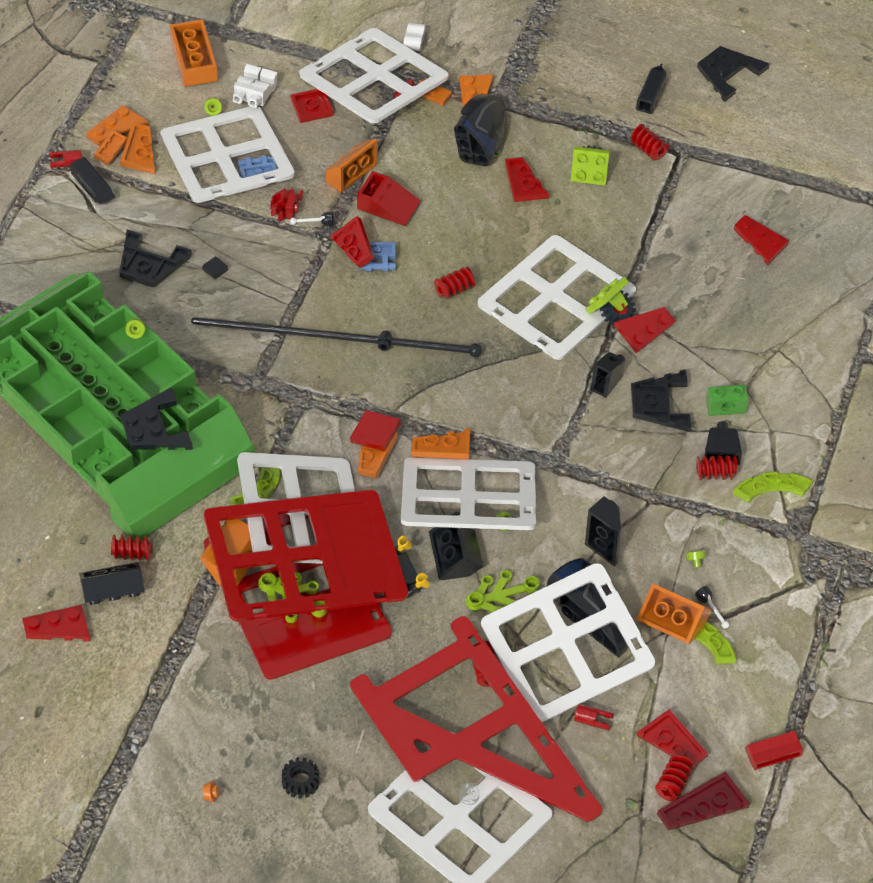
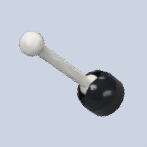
[290,211,333,226]
[695,586,730,629]

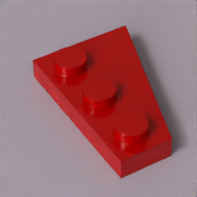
[505,157,549,202]
[734,215,789,265]
[330,216,374,268]
[613,307,676,353]
[22,605,91,642]
[636,710,708,766]

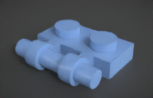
[238,155,277,180]
[359,242,395,272]

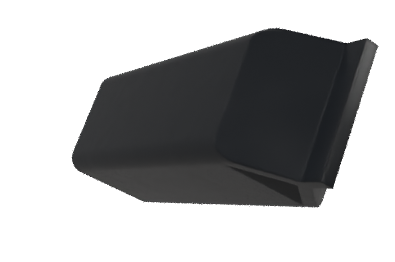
[636,63,667,114]
[70,157,115,204]

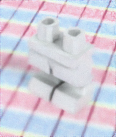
[233,64,277,108]

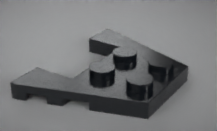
[697,46,769,102]
[119,229,192,287]
[631,369,691,432]
[120,388,193,450]

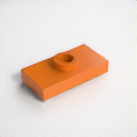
[418,79,452,106]
[94,130,128,166]

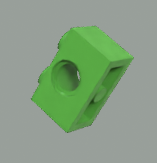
[706,385,749,416]

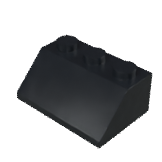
[585,496,621,567]
[428,511,483,580]
[79,562,145,605]

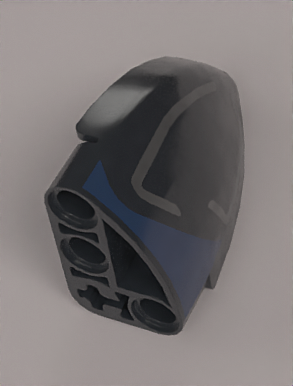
[454,93,506,166]
[547,558,628,658]

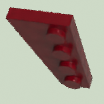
[657,772,750,830]

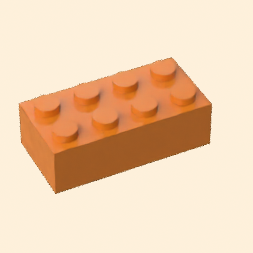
[169,19,218,87]

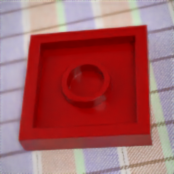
[290,89,333,123]
[350,410,401,452]

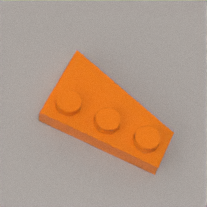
[459,74,493,108]
[86,105,149,146]
[120,122,155,174]
[411,428,470,460]
[358,431,399,479]

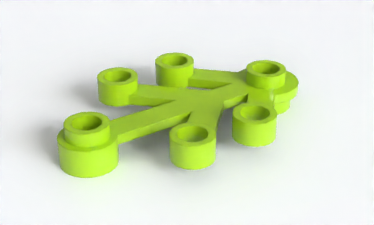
[465,570,540,613]
[258,572,327,623]

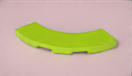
[230,467,281,505]
[733,471,813,503]
[695,622,736,664]

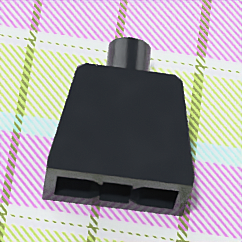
[590,352,626,398]
[704,421,742,465]

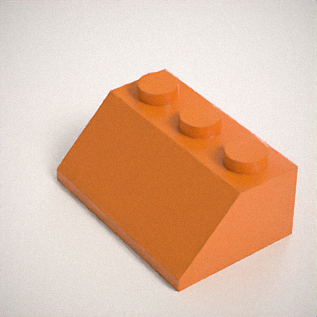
[325,138,378,193]
[200,519,253,586]
[636,583,712,644]

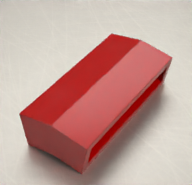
[745,731,803,770]

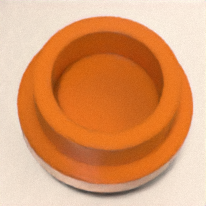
[203,781,220,802]

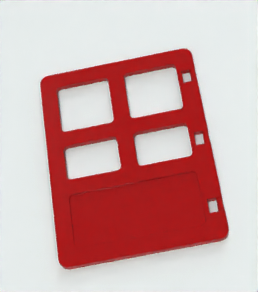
[203,490,408,622]
[203,514,392,680]

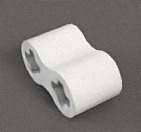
[403,22,426,52]

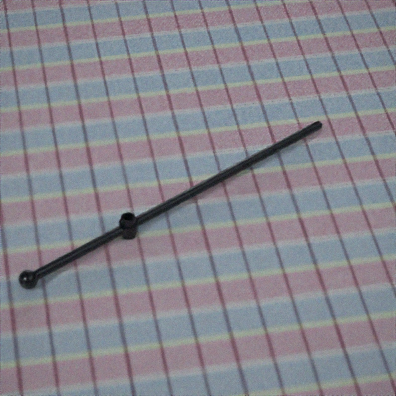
[191,317,482,358]

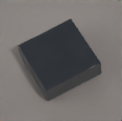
[202,256,228,280]

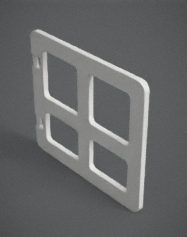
[299,28,449,124]
[160,106,295,203]
[478,235,636,360]
[237,452,355,564]
[401,457,536,530]
[481,563,655,723]
[368,732,552,883]

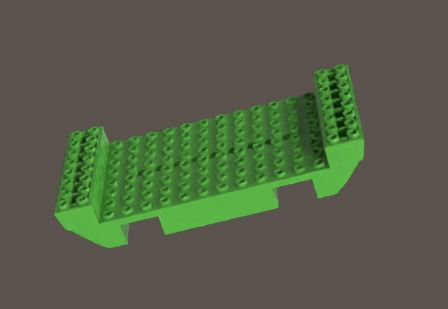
[0,272,256,541]

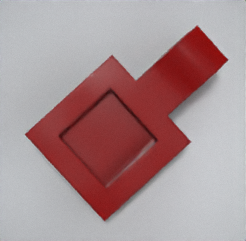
[270,188,290,222]
[285,188,303,219]

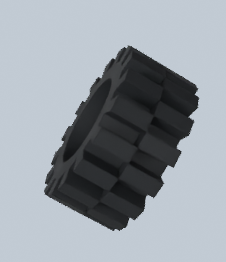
[282,757,320,799]

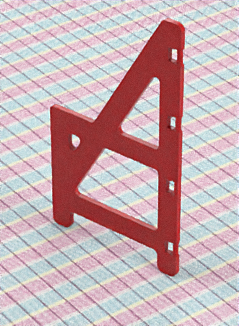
[350,616,602,822]

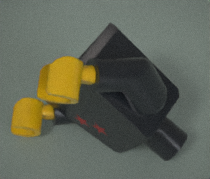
[395,536,430,599]

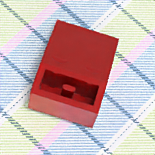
[357,171,421,226]

